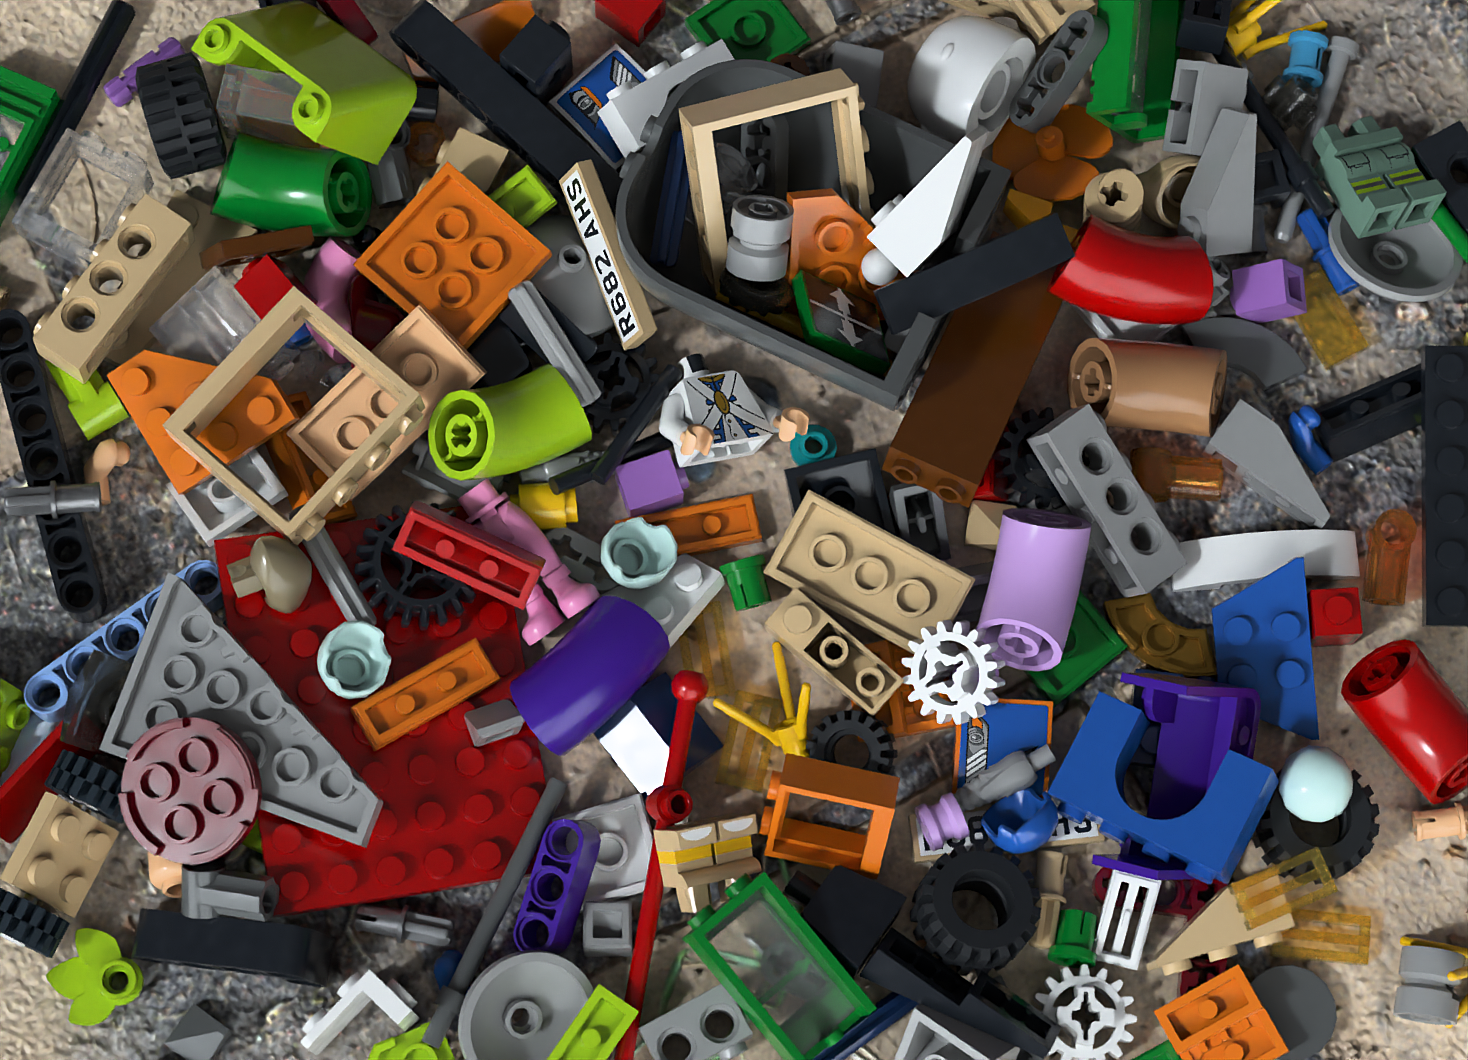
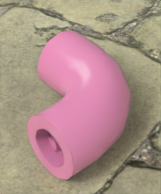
[304,236,361,364]

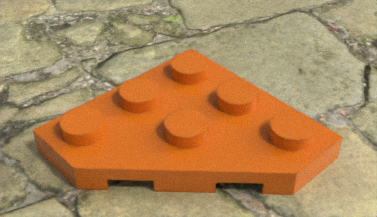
[782,188,919,321]
[106,350,300,495]

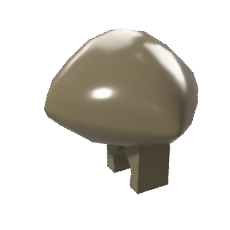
[226,536,312,613]

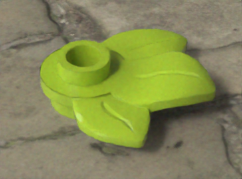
[46,928,144,1026]

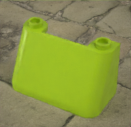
[191,0,417,165]

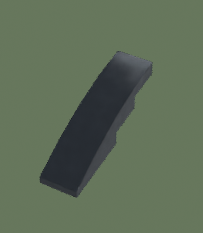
[873,212,1075,335]

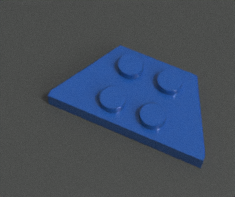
[1211,557,1319,740]

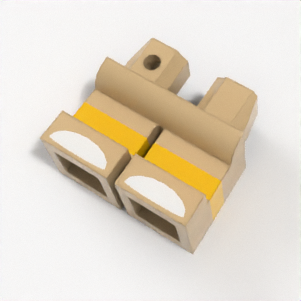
[653,813,762,913]

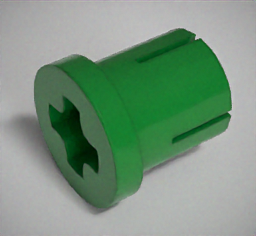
[718,554,772,612]
[1048,909,1098,968]

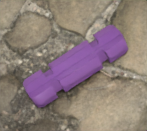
[103,37,186,107]

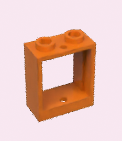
[759,753,900,880]

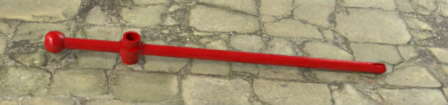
[614,670,709,1060]

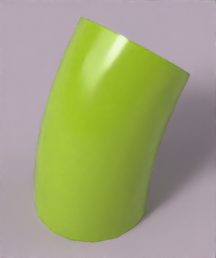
[428,364,592,481]

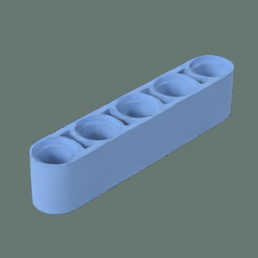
[24,560,223,723]

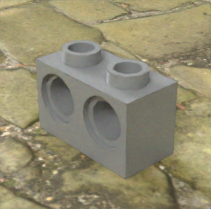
[639,984,753,1060]

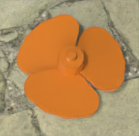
[992,104,1114,202]

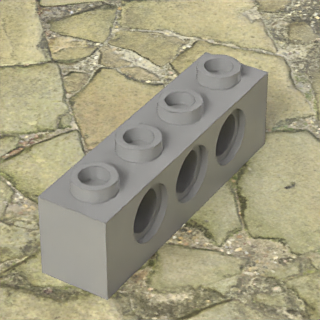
[1026,404,1187,598]

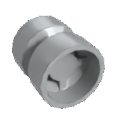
[726,195,794,282]
[1393,946,1465,1025]

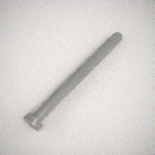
[1273,36,1360,244]

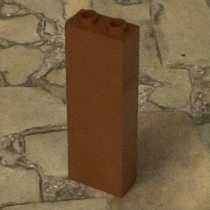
[882,231,1064,508]

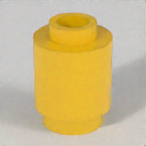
[510,482,578,530]

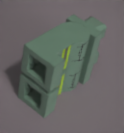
[1312,116,1447,239]

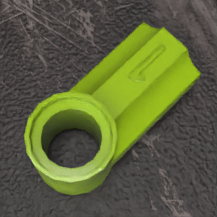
[45,360,129,441]

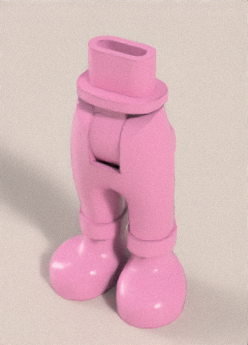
[457,478,601,646]

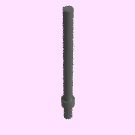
[421,777,568,1049]

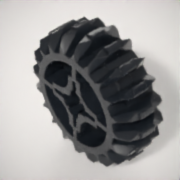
[354,501,476,630]

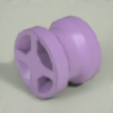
[915,792,969,851]

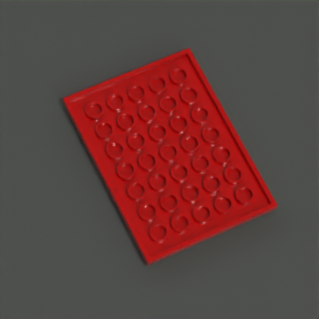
[214,506,552,918]

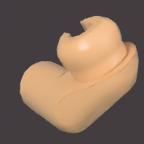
[84,438,130,506]

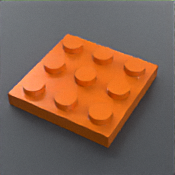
[353,161,553,350]

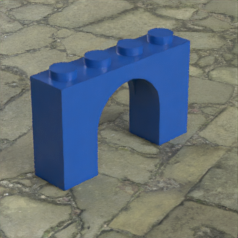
[1047,691,1279,884]

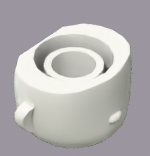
[907,15,1036,150]

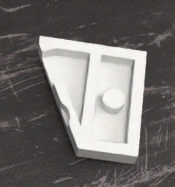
[597,553,725,648]

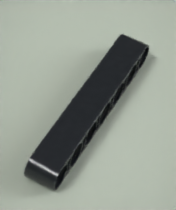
[389,0,623,220]
[0,309,107,623]

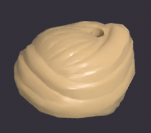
[1136,155,1200,229]

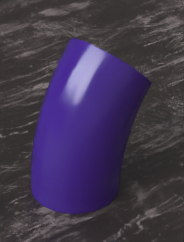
[509,596,670,756]

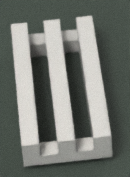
[1093,870,1162,970]

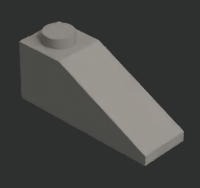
[1178,107,1257,257]
[1202,399,1331,529]

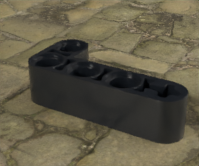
[132,909,335,987]

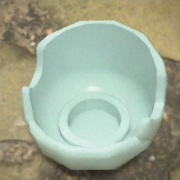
[600,517,678,589]
[317,620,392,699]
[1279,745,1353,822]

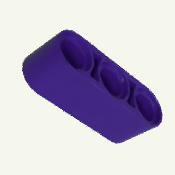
[513,819,601,955]

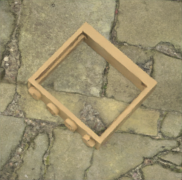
[678,68,877,294]
[162,286,425,545]

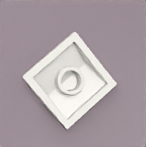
[165,449,288,547]

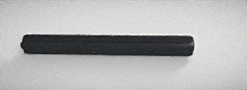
[14,0,135,204]

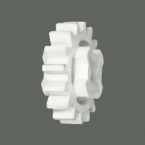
[901,620,1005,725]
[1033,964,1137,1060]

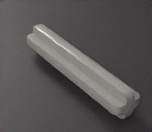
[508,280,601,407]
[289,504,377,626]

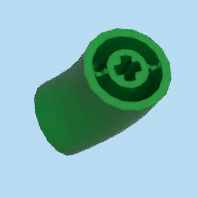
[210,131,372,237]

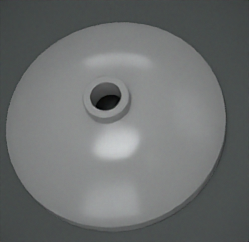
[1328,207,1463,302]
[507,215,615,338]
[458,950,594,1060]

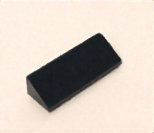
[1314,363,1421,462]

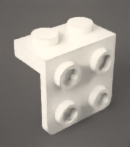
[300,969,420,1055]

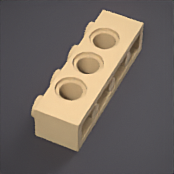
[33,193,195,384]

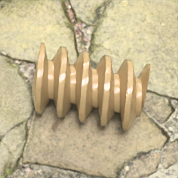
[1082,168,1144,233]

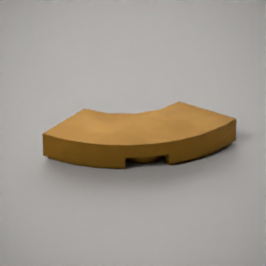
[1102,593,1217,679]

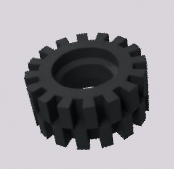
[806,710,897,775]

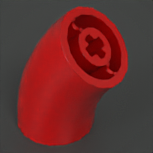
[1047,214,1214,325]
[1341,639,1468,805]

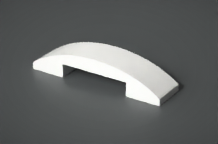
[1171,529,1360,592]

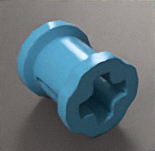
[1282,30,1329,89]

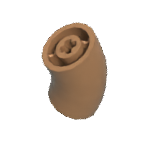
[1067,338,1227,437]

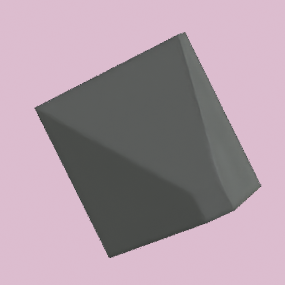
[164,1004,233,1060]

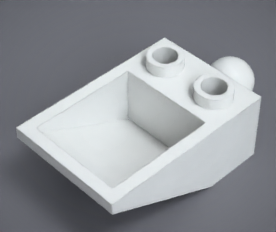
[861,125,989,286]

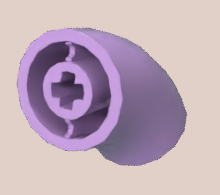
[976,508,1091,671]

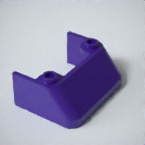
[1092,672,1261,880]

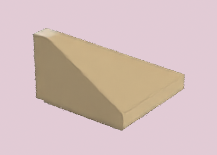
[964,500,1017,550]

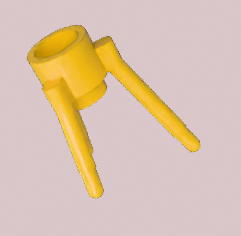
[1225,0,1328,60]

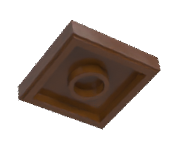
[199,225,314,271]

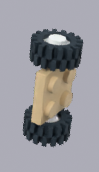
[0,749,124,959]

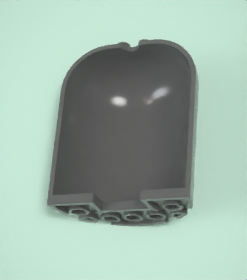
[616,59,1012,412]

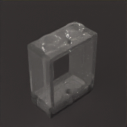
[216,63,332,149]
[11,128,155,269]

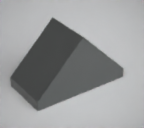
[888,483,951,561]

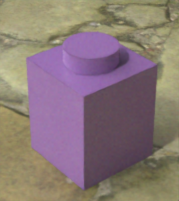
[1230,259,1307,324]
[615,450,689,518]

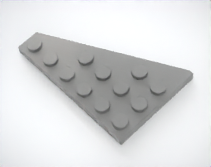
[99,573,384,848]

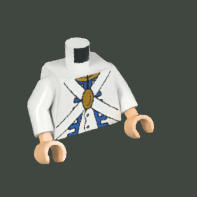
[659,353,810,468]

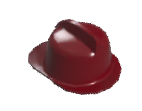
[350,274,406,369]

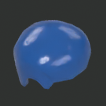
[981,787,1058,854]

